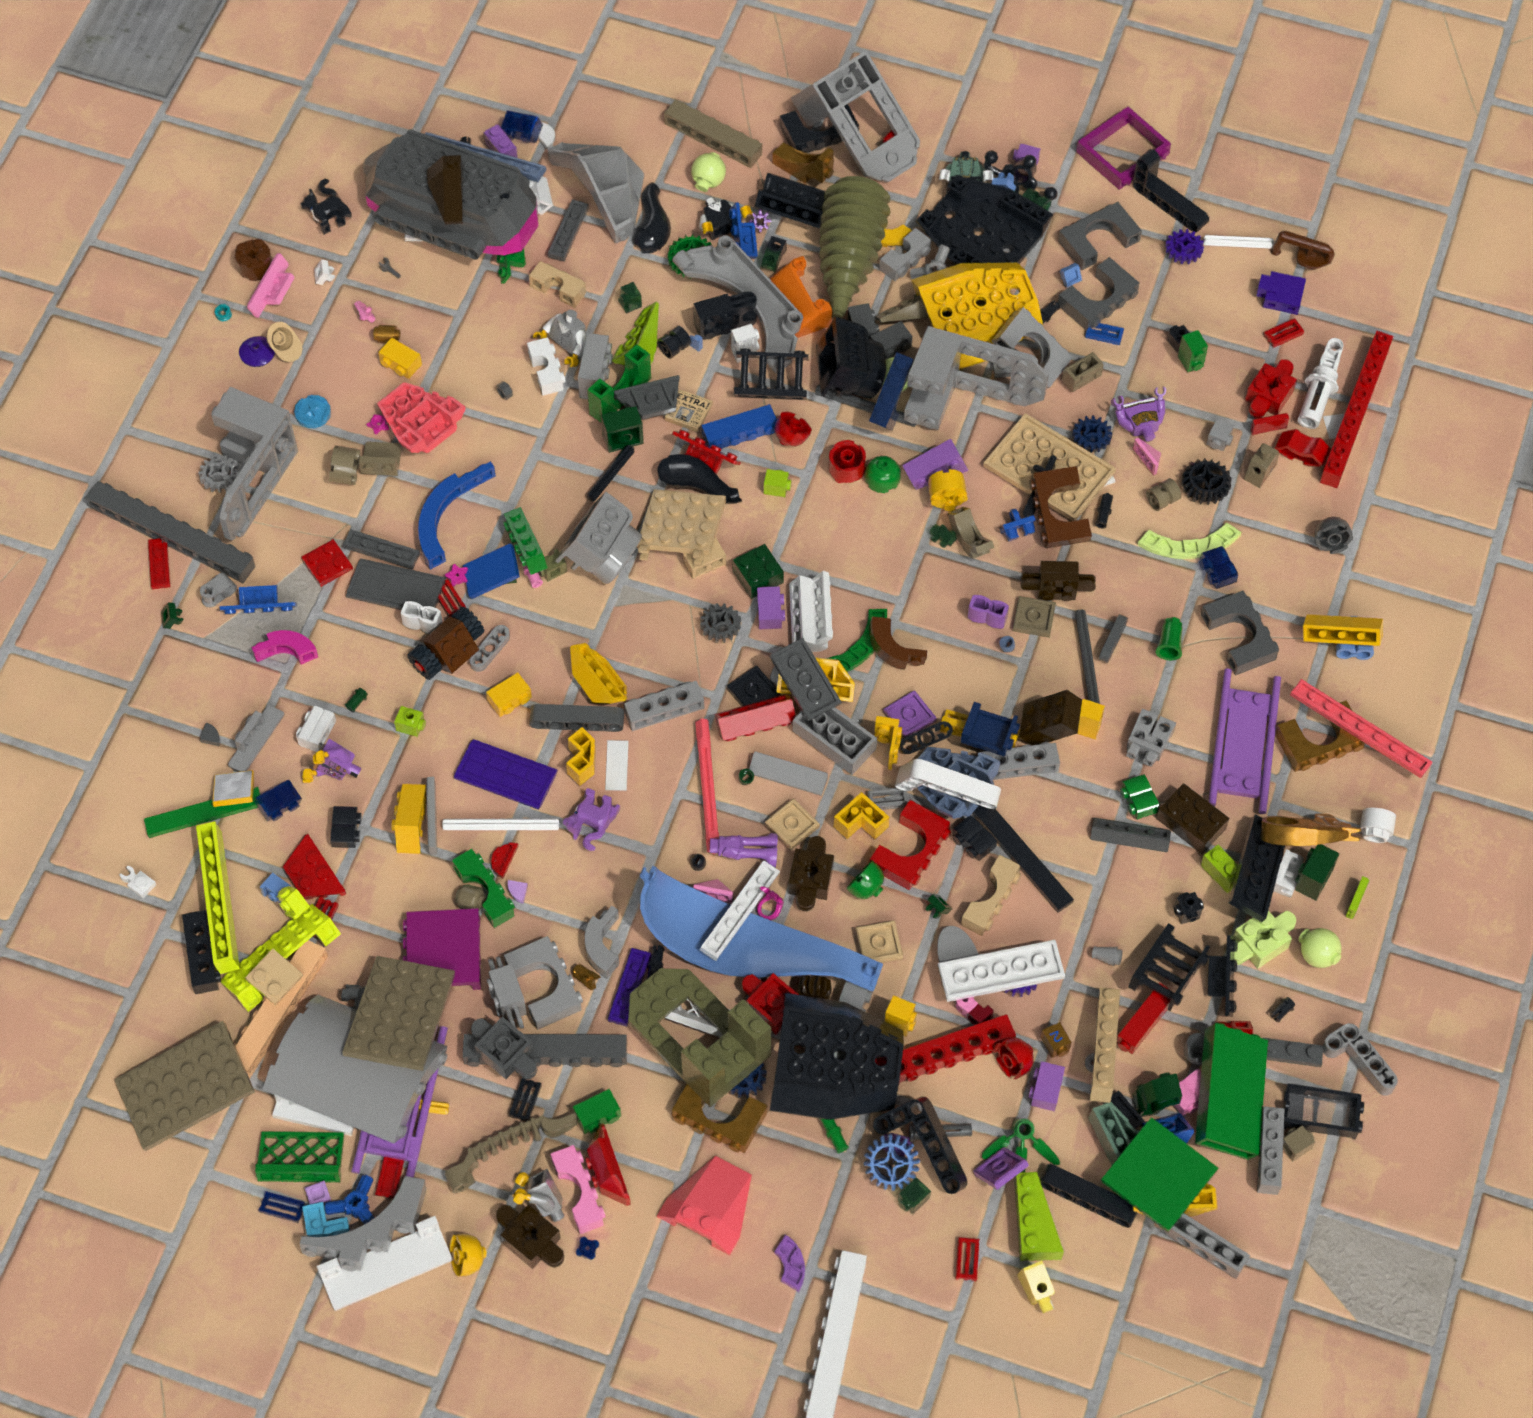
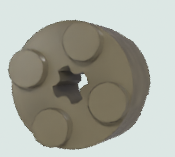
[329,445,360,485]

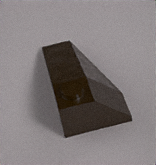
[427,155,463,225]

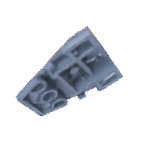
[917,747,1000,819]

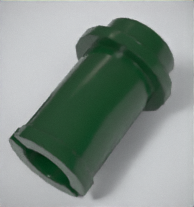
[345,688,368,713]

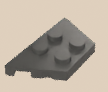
[614,375,680,420]

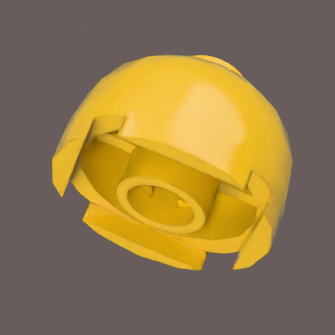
[449,1234,486,1277]

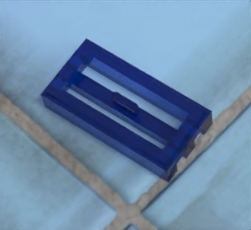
[259,1191,306,1223]

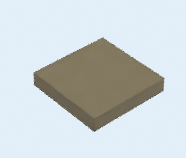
[1013,596,1056,638]

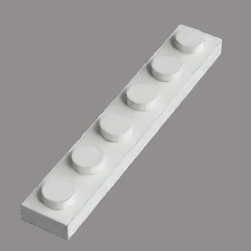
[700,860,780,961]

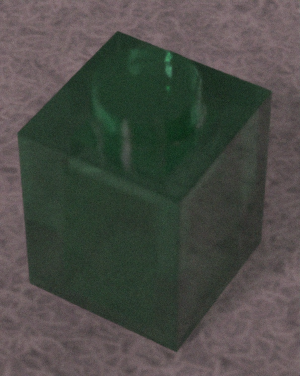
[898,1177,931,1215]

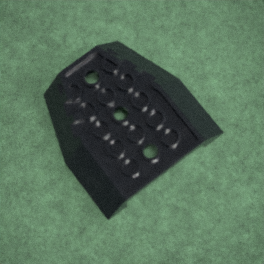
[916,175,1053,265]
[770,993,904,1120]

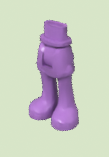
[710,833,778,868]

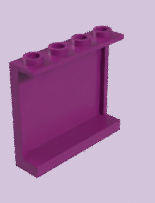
[403,908,481,990]

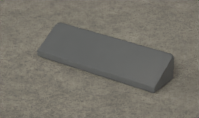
[1090,817,1171,852]

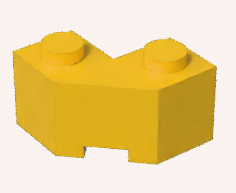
[566,727,596,786]

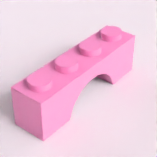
[551,1145,606,1234]

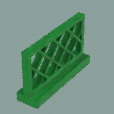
[255,1131,345,1183]

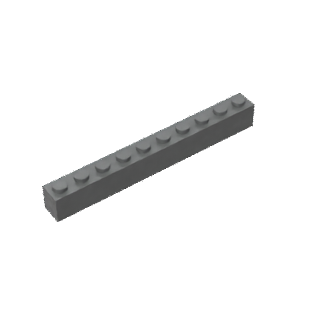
[85,481,255,583]

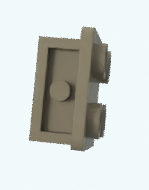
[359,441,402,476]

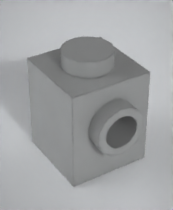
[1206,418,1234,451]

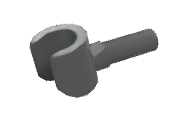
[379,257,401,279]

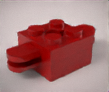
[1245,359,1297,418]
[742,973,799,1035]

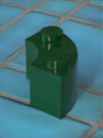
[1132,1072,1183,1117]

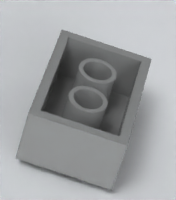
[578,333,613,399]

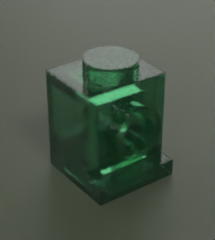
[618,282,642,314]

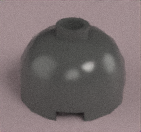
[1315,516,1353,554]

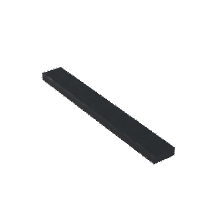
[972,805,1074,913]

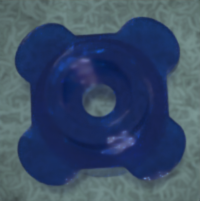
[576,1237,599,1260]

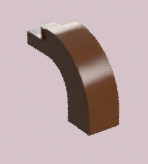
[869,617,927,670]

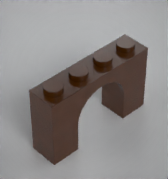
[1029,466,1092,549]

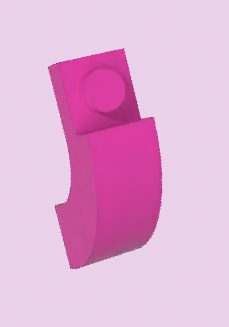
[251,630,318,665]

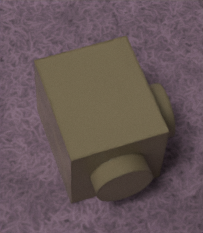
[1283,1125,1315,1162]

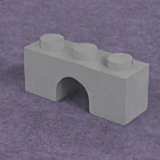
[879,228,931,281]

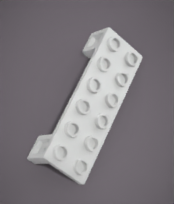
[317,1216,452,1311]

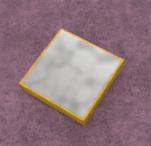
[213,770,254,807]

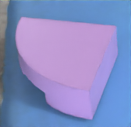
[508,880,528,904]

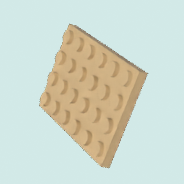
[983,413,1116,521]

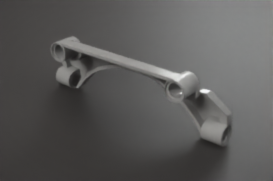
[672,236,803,374]

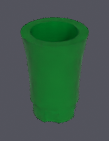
[1155,617,1183,661]

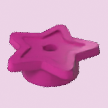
[366,414,389,435]
[445,564,468,587]

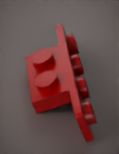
[672,429,741,474]

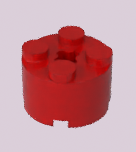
[829,440,866,483]

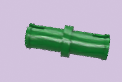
[820,1119,849,1154]

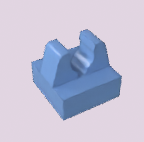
[992,172,1016,191]
[1059,263,1082,287]

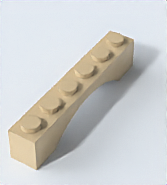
[1090,987,1120,1103]

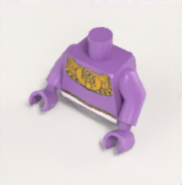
[1111,386,1166,441]

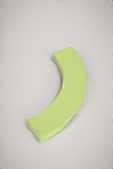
[1137,522,1242,559]

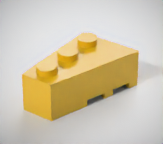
[392,784,427,854]

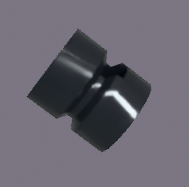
[657,326,691,359]

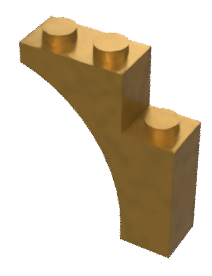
[773,142,834,184]

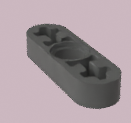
[1099,614,1128,663]

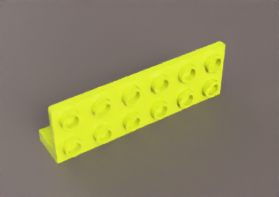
[221,904,341,1012]

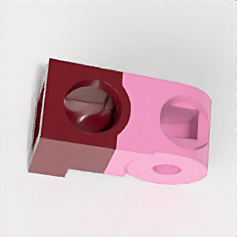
[956,997,994,1025]

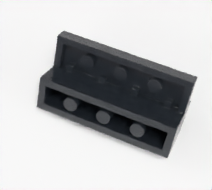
[754,173,825,228]

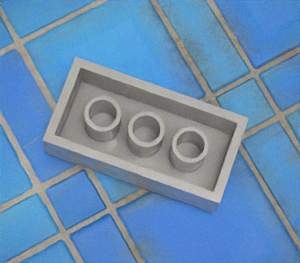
[793,708,877,775]

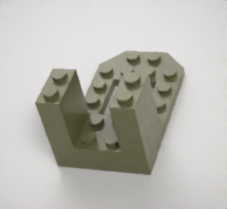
[628,968,771,1107]

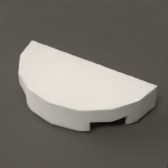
[529,122,555,150]

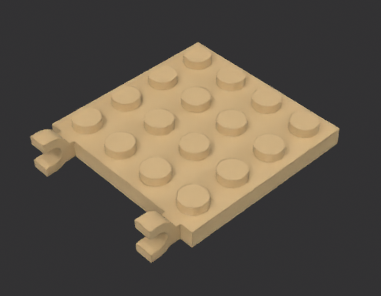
[637,489,726,566]

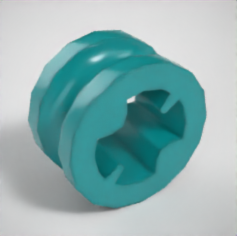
[214,304,232,322]

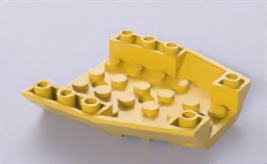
[911,263,1043,370]

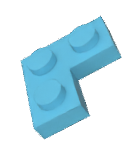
[302,1202,350,1237]

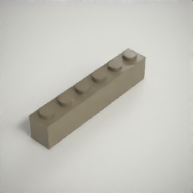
[664,99,762,168]

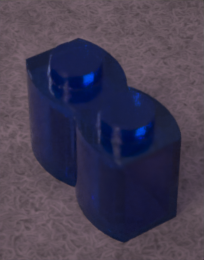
[1199,546,1238,589]
[255,779,302,821]

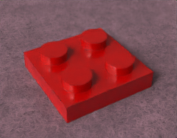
[301,539,353,587]

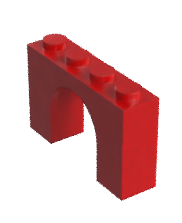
[869,800,951,890]

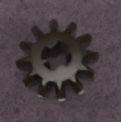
[798,975,832,999]

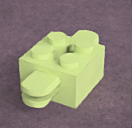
[1234,911,1296,969]

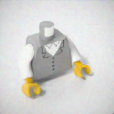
[533,310,586,367]

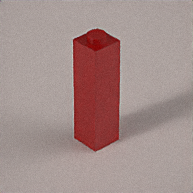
[1116,983,1173,1055]

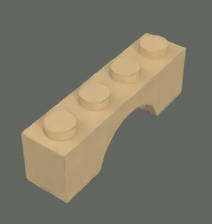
[961,855,1021,936]

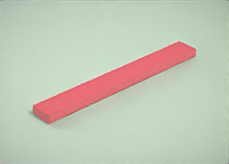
[1290,679,1432,778]

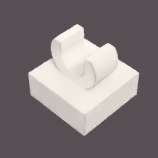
[314,259,335,285]

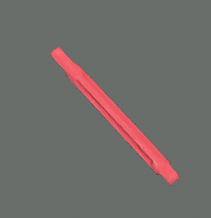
[695,718,719,854]

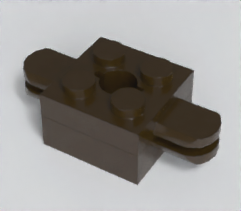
[1020,561,1096,601]
[788,836,834,911]
[496,1205,565,1269]

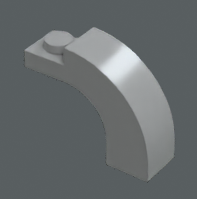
[585,906,619,979]

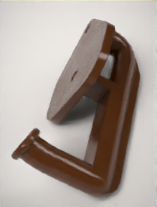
[1271,231,1335,270]

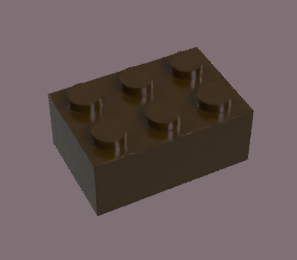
[1019,690,1082,746]
[1157,783,1230,854]

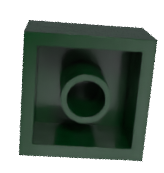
[601,406,644,453]
[732,544,784,599]
[1294,844,1340,901]

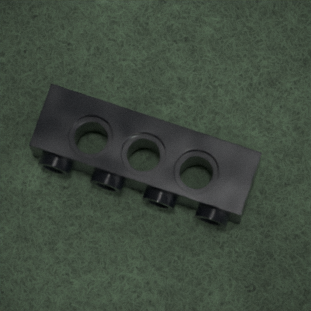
[182,910,222,995]

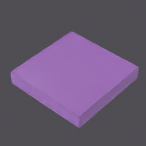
[883,690,937,738]
[973,1147,1029,1190]

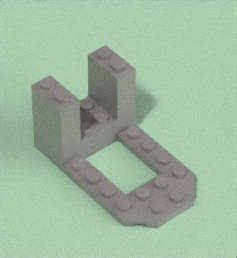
[791,50,920,183]
[904,326,1049,430]
[211,387,298,540]

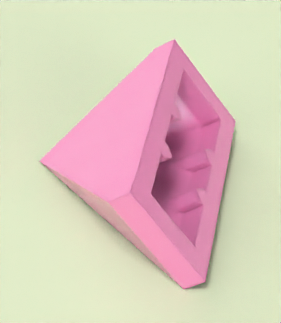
[1133,438,1161,476]
[693,879,733,904]

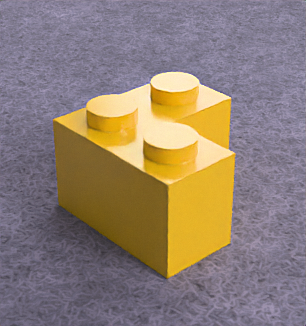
[834,792,890,839]

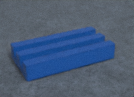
[1085,323,1124,346]

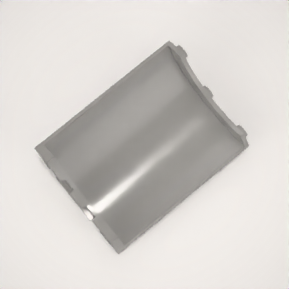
[263,995,448,1143]

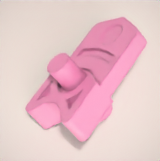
[354,301,376,323]

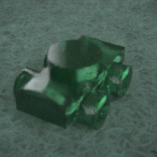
[929,524,957,548]

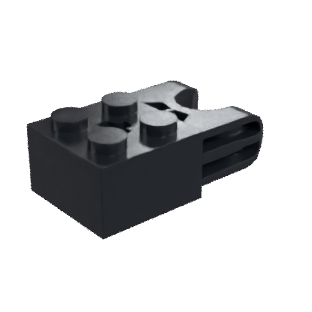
[693,291,757,340]

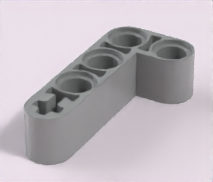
[1323,1023,1398,1096]

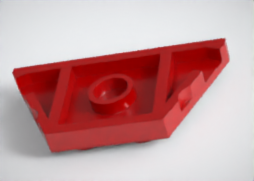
[283,834,346,900]

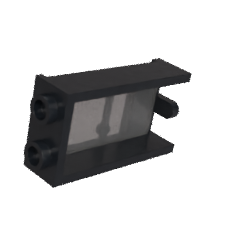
[1283,1083,1364,1140]

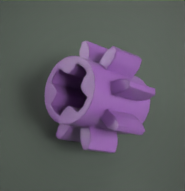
[749,209,771,232]

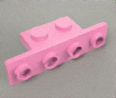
[247,253,295,318]

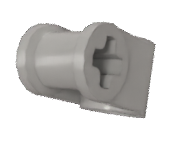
[200,573,237,608]

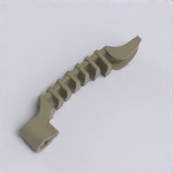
[445,1113,578,1193]

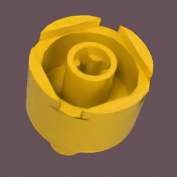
[928,469,968,511]

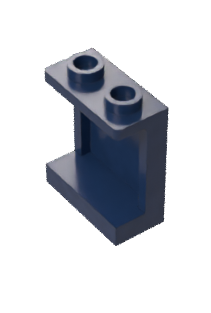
[961,702,1020,757]

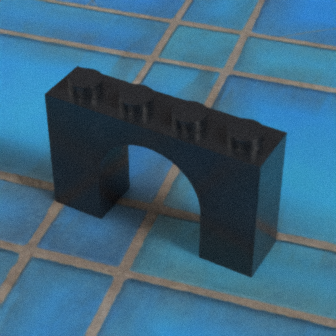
[780,104,859,153]

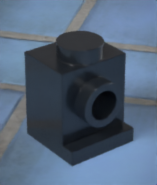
[1167,324,1190,353]

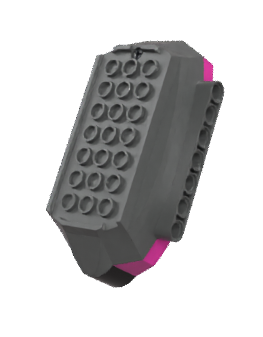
[363,129,539,260]

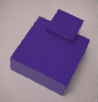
[1256,271,1306,315]

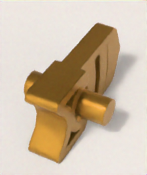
[573,964,601,990]

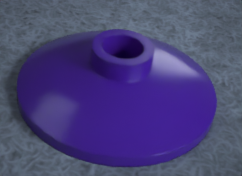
[239,336,275,367]

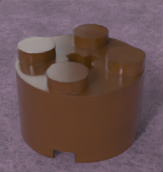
[235,239,272,281]

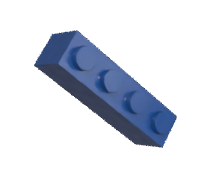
[701,404,777,449]

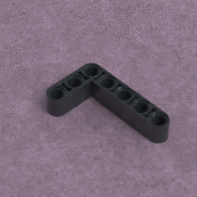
[1133,149,1210,233]
[873,1096,968,1194]

